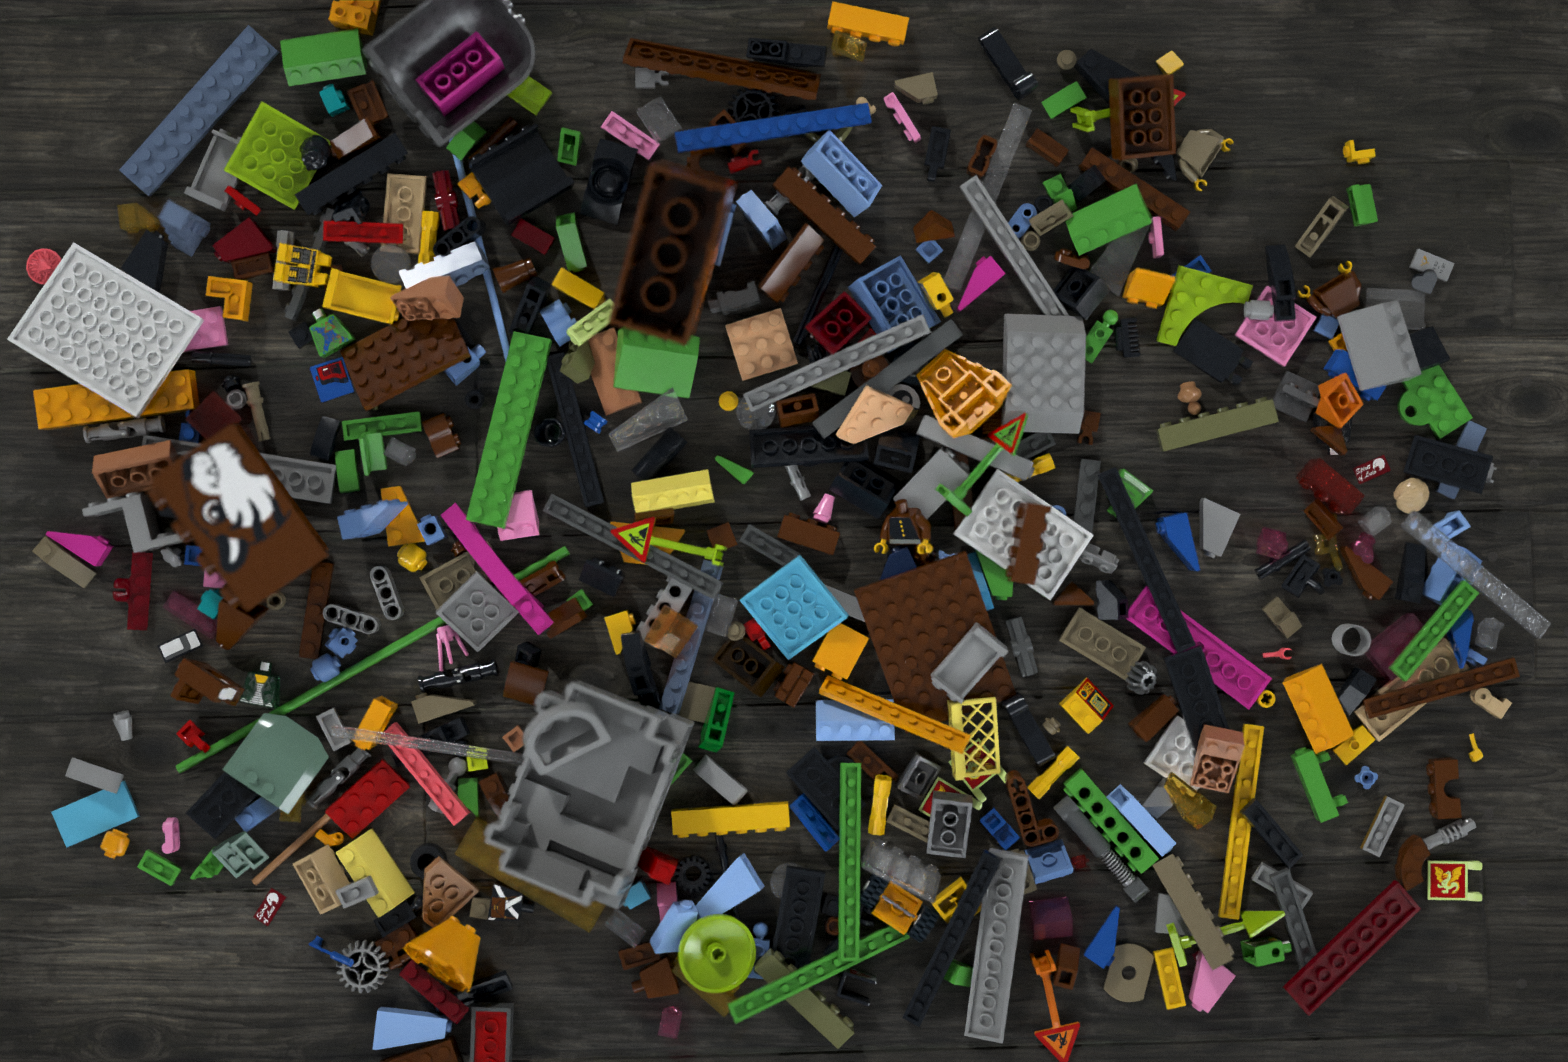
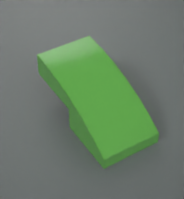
[1041,81,1087,119]
[335,449,360,493]

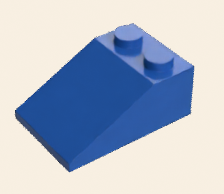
[1155,513,1200,571]

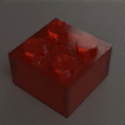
[185,391,244,440]

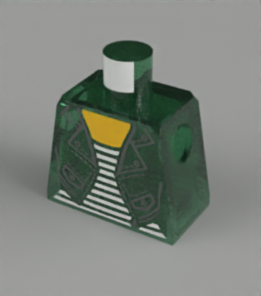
[238,661,280,709]

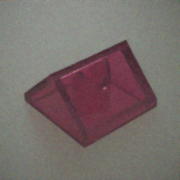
[1029,897,1073,941]

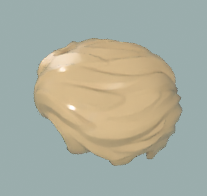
[1394,478,1429,514]

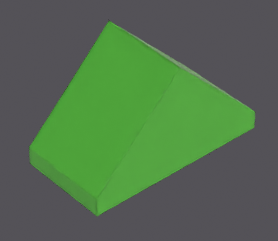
[446,121,486,161]
[557,127,583,166]
[944,959,973,987]

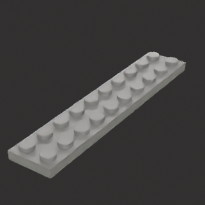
[142,435,337,504]
[964,848,1029,1044]

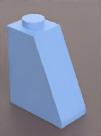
[736,190,787,250]
[650,900,698,954]

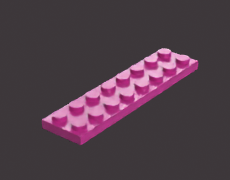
[1127,585,1272,710]

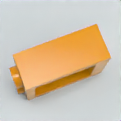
[352,696,398,750]

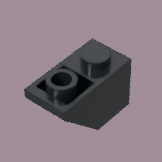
[1095,580,1129,620]

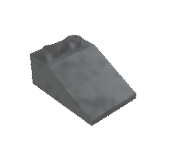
[926,790,973,858]

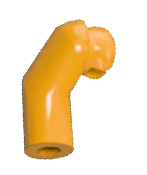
[315,829,344,847]

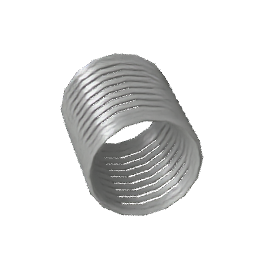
[1332,624,1371,656]

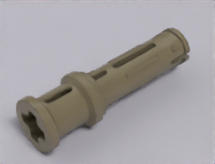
[242,381,271,442]

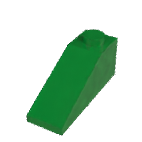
[698,687,735,753]

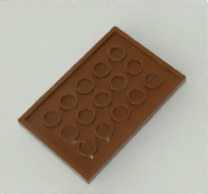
[340,318,471,411]

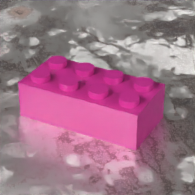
[415,31,505,117]

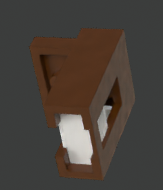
[170,658,245,706]

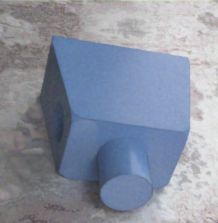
[444,344,486,386]

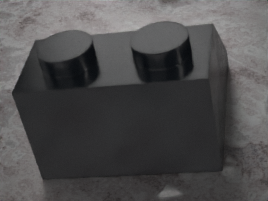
[1053,266,1111,320]

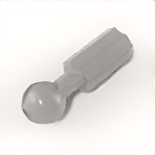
[428,757,467,814]

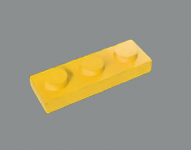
[1153,947,1186,1010]

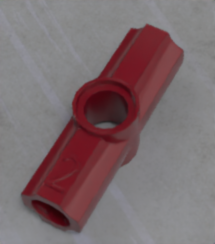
[432,170,460,232]

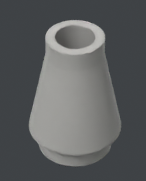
[112,711,133,741]

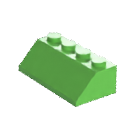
[280,28,367,86]
[1066,183,1153,256]

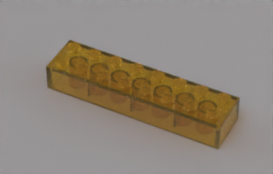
[455,817,606,933]

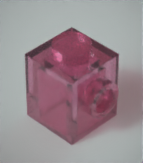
[658,1006,683,1039]

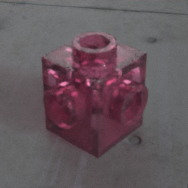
[1256,527,1288,559]

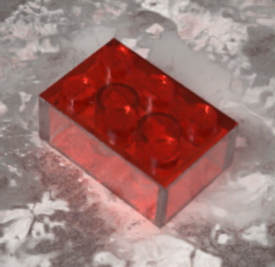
[1296,458,1365,515]

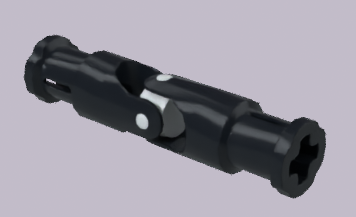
[418,659,499,693]

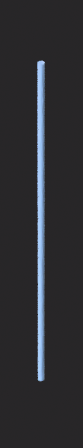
[449,137,531,429]

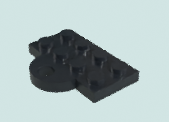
[785,746,866,831]

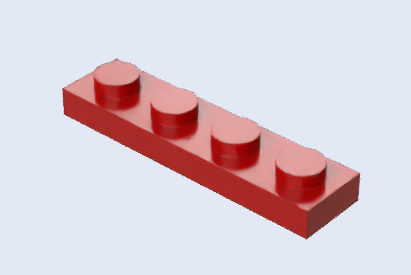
[323,221,404,244]

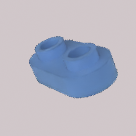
[1008,203,1037,239]

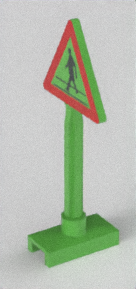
[935,413,1028,517]

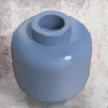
[310,653,341,682]

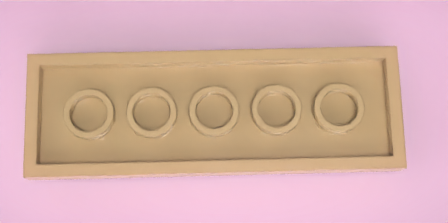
[1353,638,1469,742]

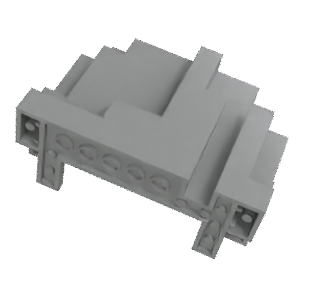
[484,680,695,909]

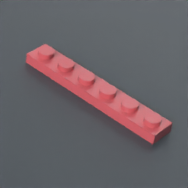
[380,722,471,826]

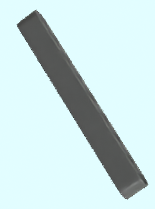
[812,319,963,439]

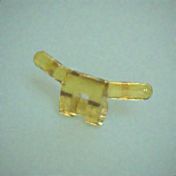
[1313,514,1343,572]

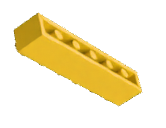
[671,801,790,838]

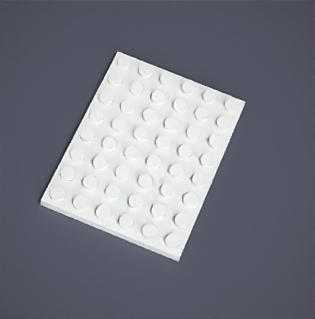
[7,242,204,419]

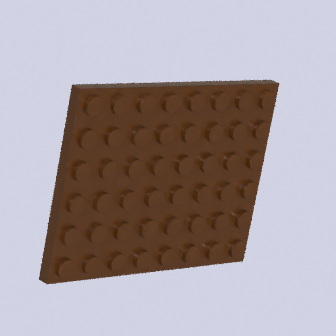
[854,551,1016,734]

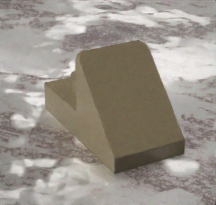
[1262,597,1302,639]

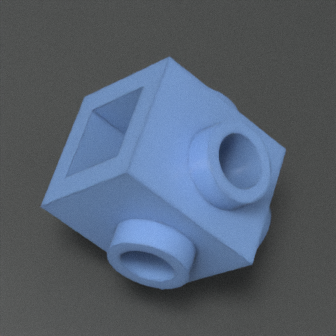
[324,627,358,658]

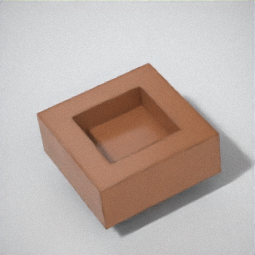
[502,725,524,752]

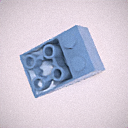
[337,499,408,540]

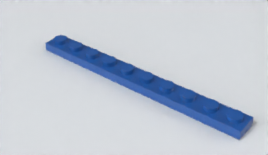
[675,103,871,153]

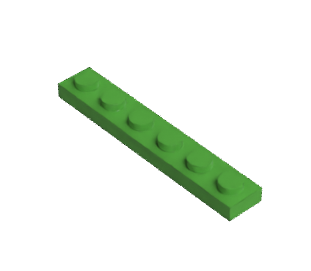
[1389,580,1479,681]

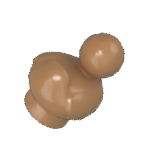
[1178,382,1202,415]

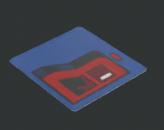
[310,357,354,402]

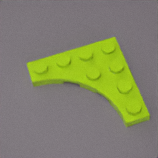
[1156,265,1253,346]

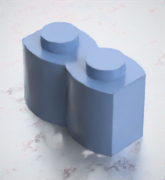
[539,299,577,346]

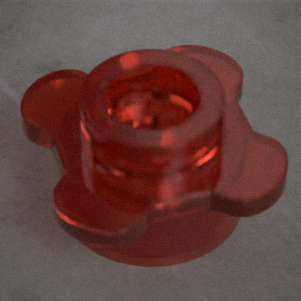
[1070,854,1090,870]

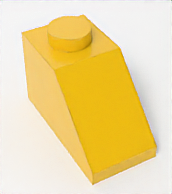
[605,610,636,655]

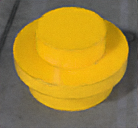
[719,391,738,411]

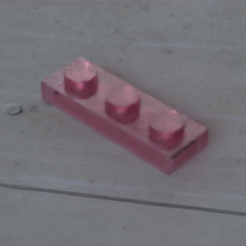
[163,591,218,639]

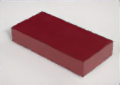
[511,219,555,255]

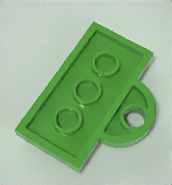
[1398,365,1473,439]

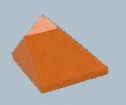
[1315,373,1364,428]

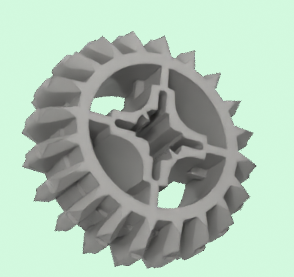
[336,940,389,993]

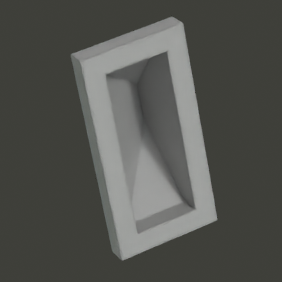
[1142,777,1180,819]

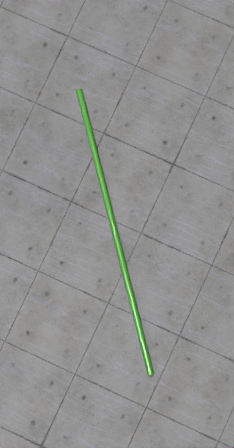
[176,546,570,774]

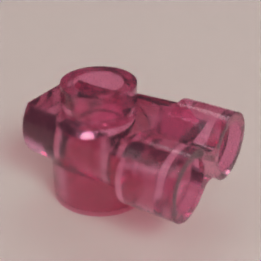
[1351,532,1376,563]

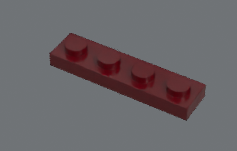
[399,959,470,1024]

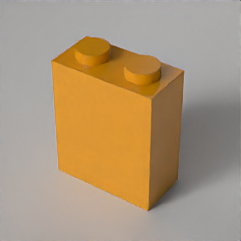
[812,623,869,681]

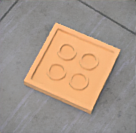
[725,308,798,381]

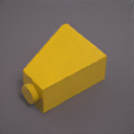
[552,267,607,310]

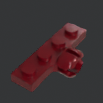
[113,551,153,631]

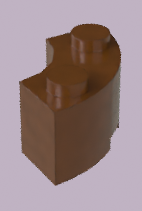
[1395,834,1430,891]

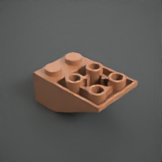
[390,276,464,321]
[1190,724,1245,793]

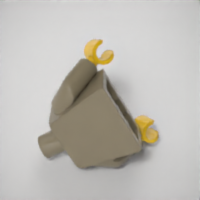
[1175,129,1233,191]

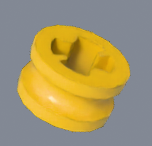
[1256,690,1275,708]

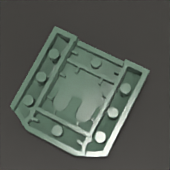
[223,713,329,814]

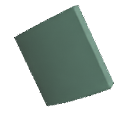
[211,831,269,878]

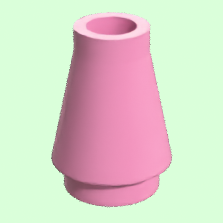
[813,494,835,524]

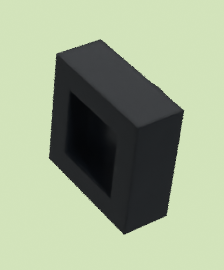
[288,322,314,349]

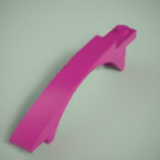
[441,503,554,635]

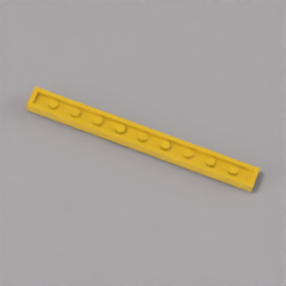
[1218,723,1264,920]

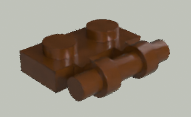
[374,922,418,971]

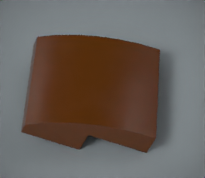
[503,661,549,706]

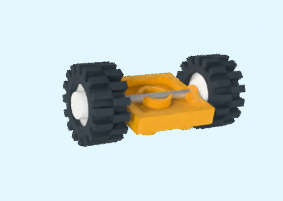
[860,871,939,943]

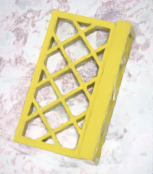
[947,697,1001,781]

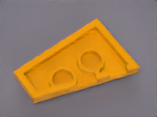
[381,486,425,546]

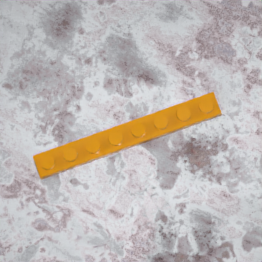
[819,675,971,754]

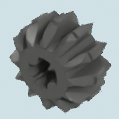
[1125,661,1159,695]

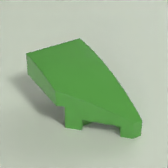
[458,778,480,817]
[190,846,224,880]

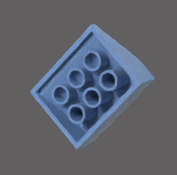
[848,255,941,354]

